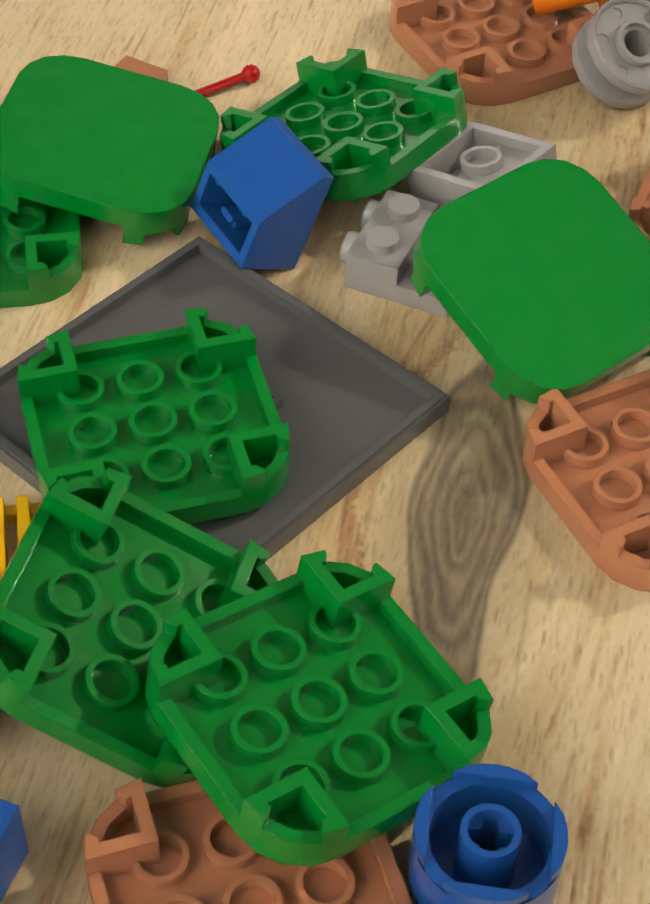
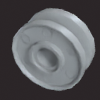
[572,0,650,110]

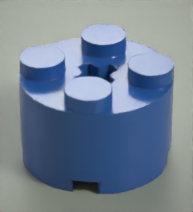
[408,764,568,904]

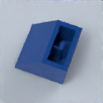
[190,117,334,269]

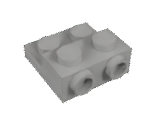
[407,121,557,209]
[340,189,449,318]

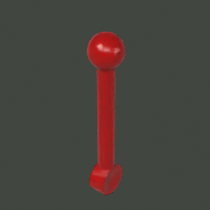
[194,64,260,97]

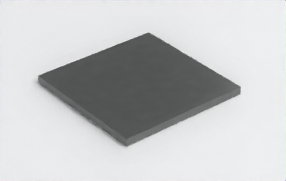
[0,236,450,562]

